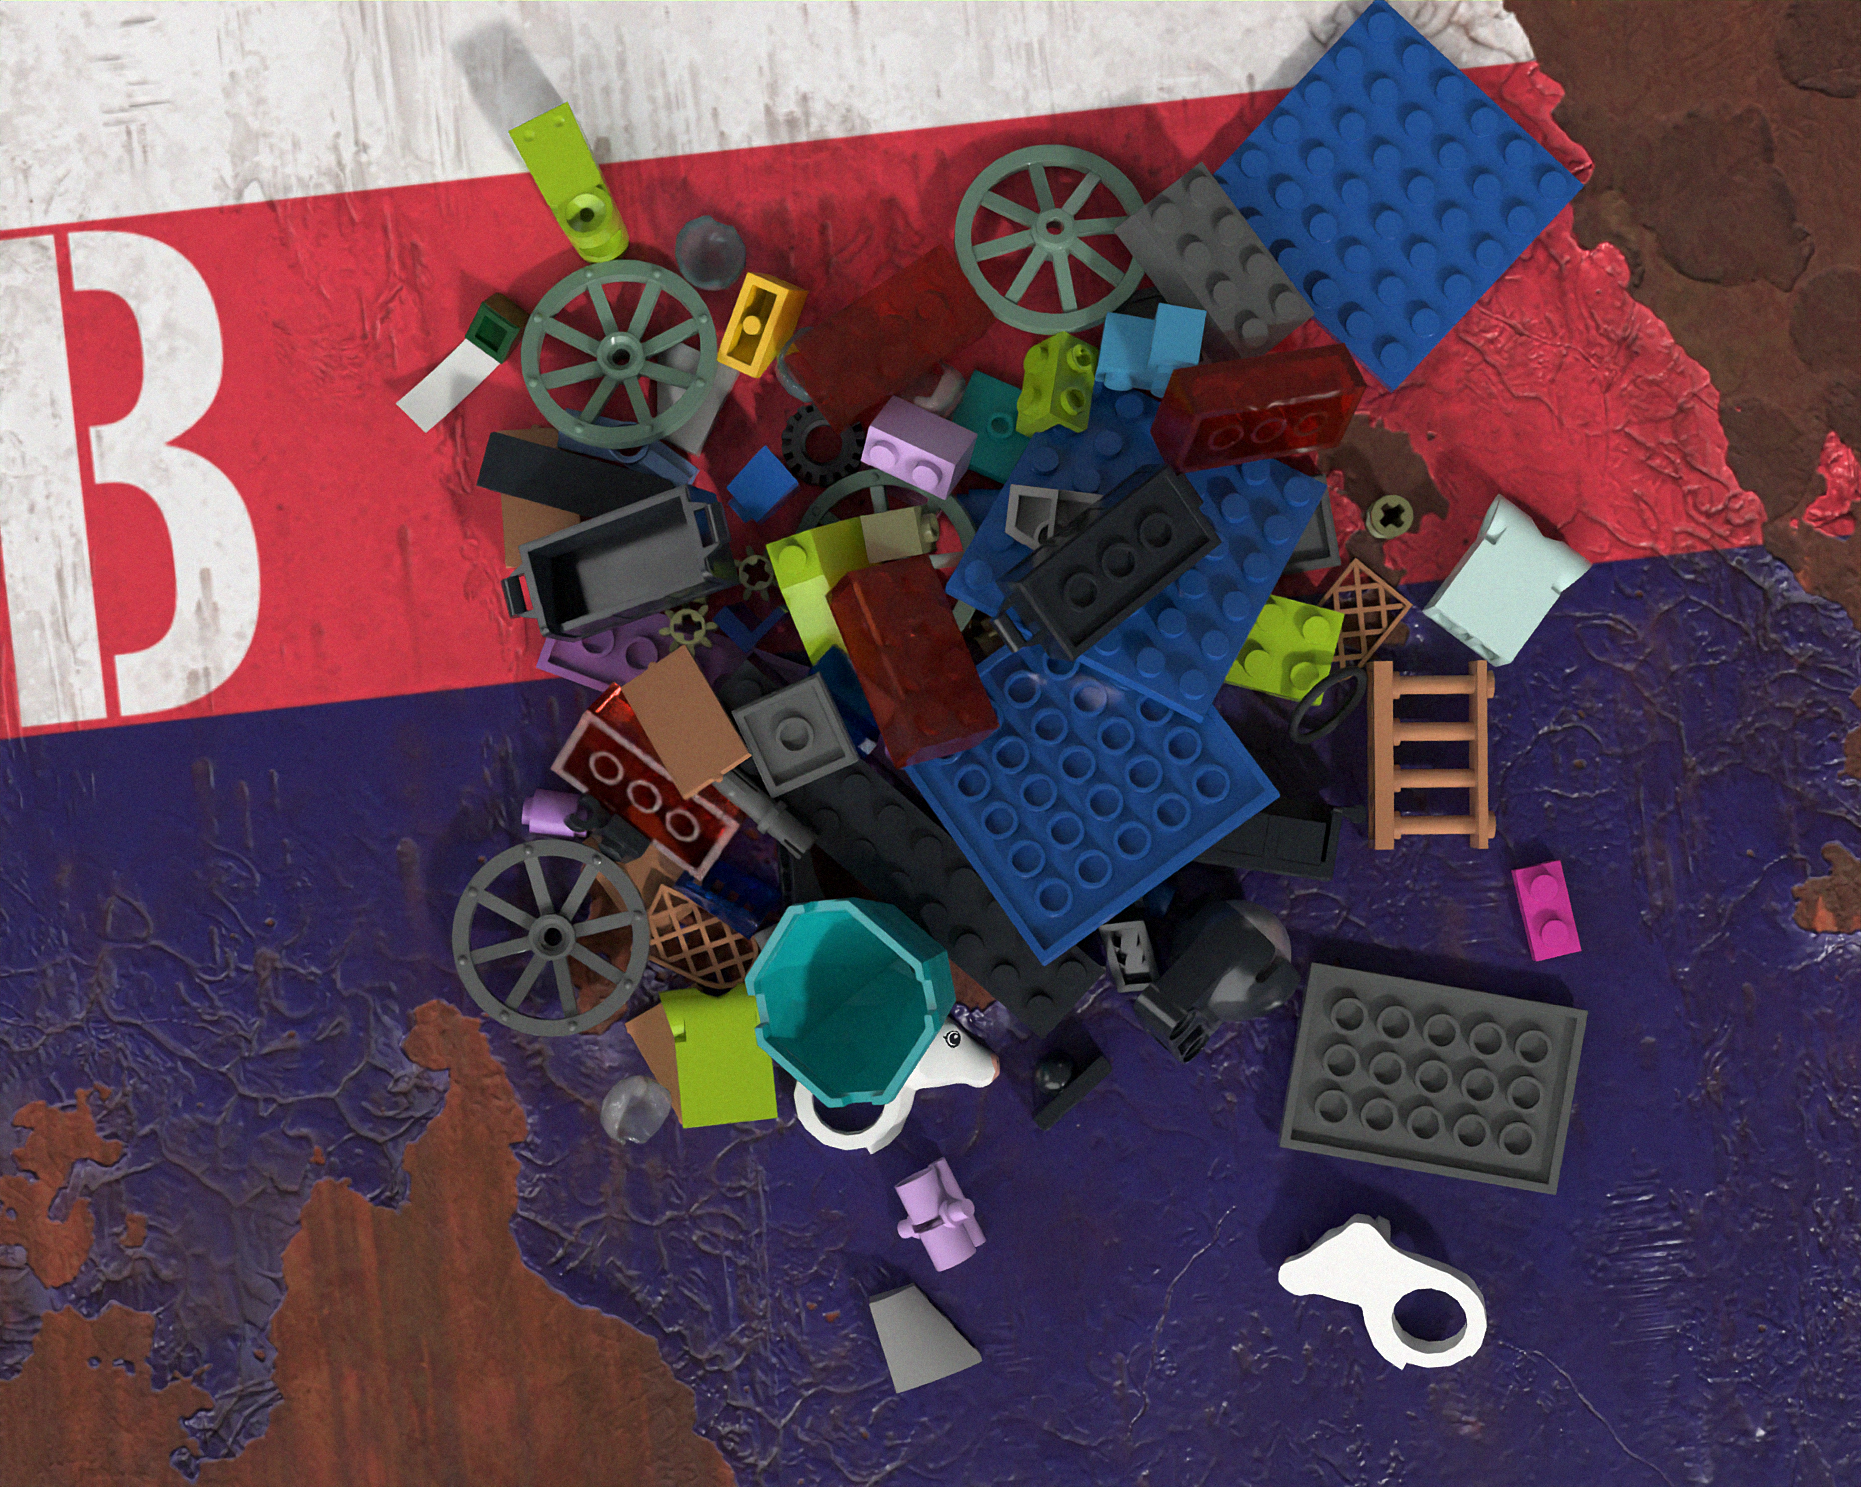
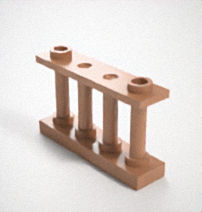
[1367,660,1496,850]

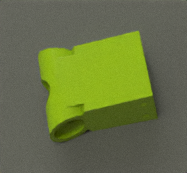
[508,101,629,265]
[658,982,778,1128]

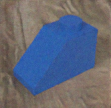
[726,445,802,526]

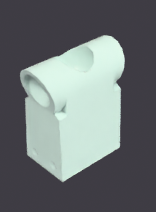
[1421,494,1593,667]

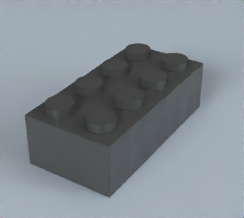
[1114,161,1315,381]

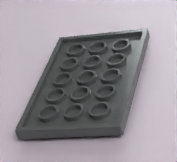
[1277,961,1588,1195]

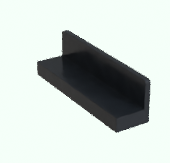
[476,432,673,518]

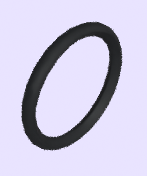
[1288,666,1367,744]

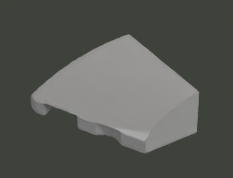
[657,343,740,458]
[1005,484,1104,550]
[869,1283,982,1393]

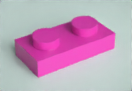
[1511,859,1582,961]

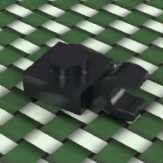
[563,794,652,864]

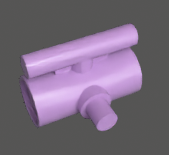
[895,1157,986,1271]

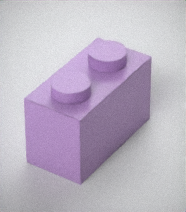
[861,395,978,500]

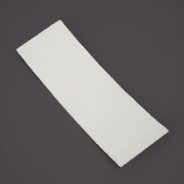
[396,339,521,433]

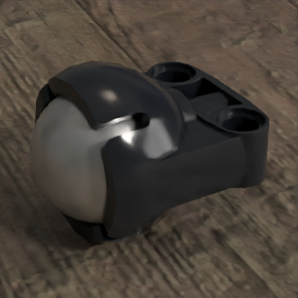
[1133,892,1301,1064]

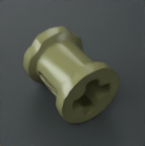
[1365,495,1414,540]

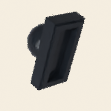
[1031,1051,1113,1131]

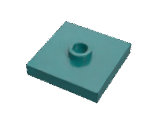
[951,370,1032,484]

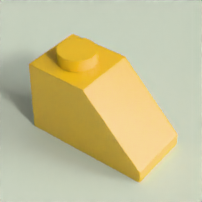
[717,272,809,378]

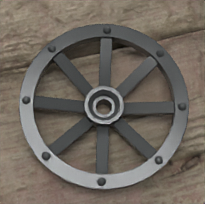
[452,839,651,1037]

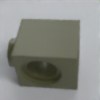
[860,504,939,564]

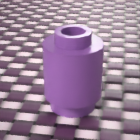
[522,788,589,841]

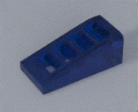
[673,850,781,940]

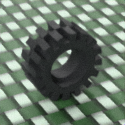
[781,400,866,488]

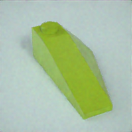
[766,515,883,722]

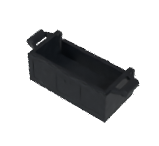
[989,463,1222,662]
[500,484,740,643]
[1191,797,1367,882]

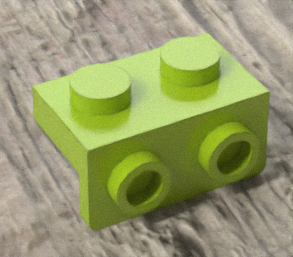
[1015,331,1099,438]

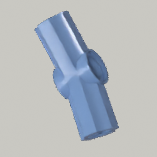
[557,408,700,489]

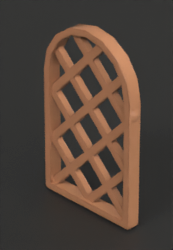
[1316,558,1413,682]
[629,883,759,989]

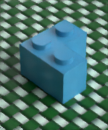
[1094,303,1207,399]

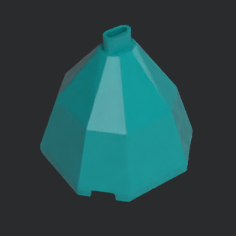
[745,897,956,1108]

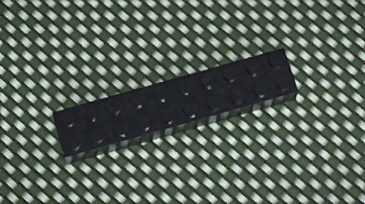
[716,652,1106,1039]

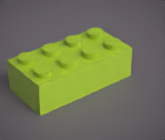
[1223,594,1345,706]

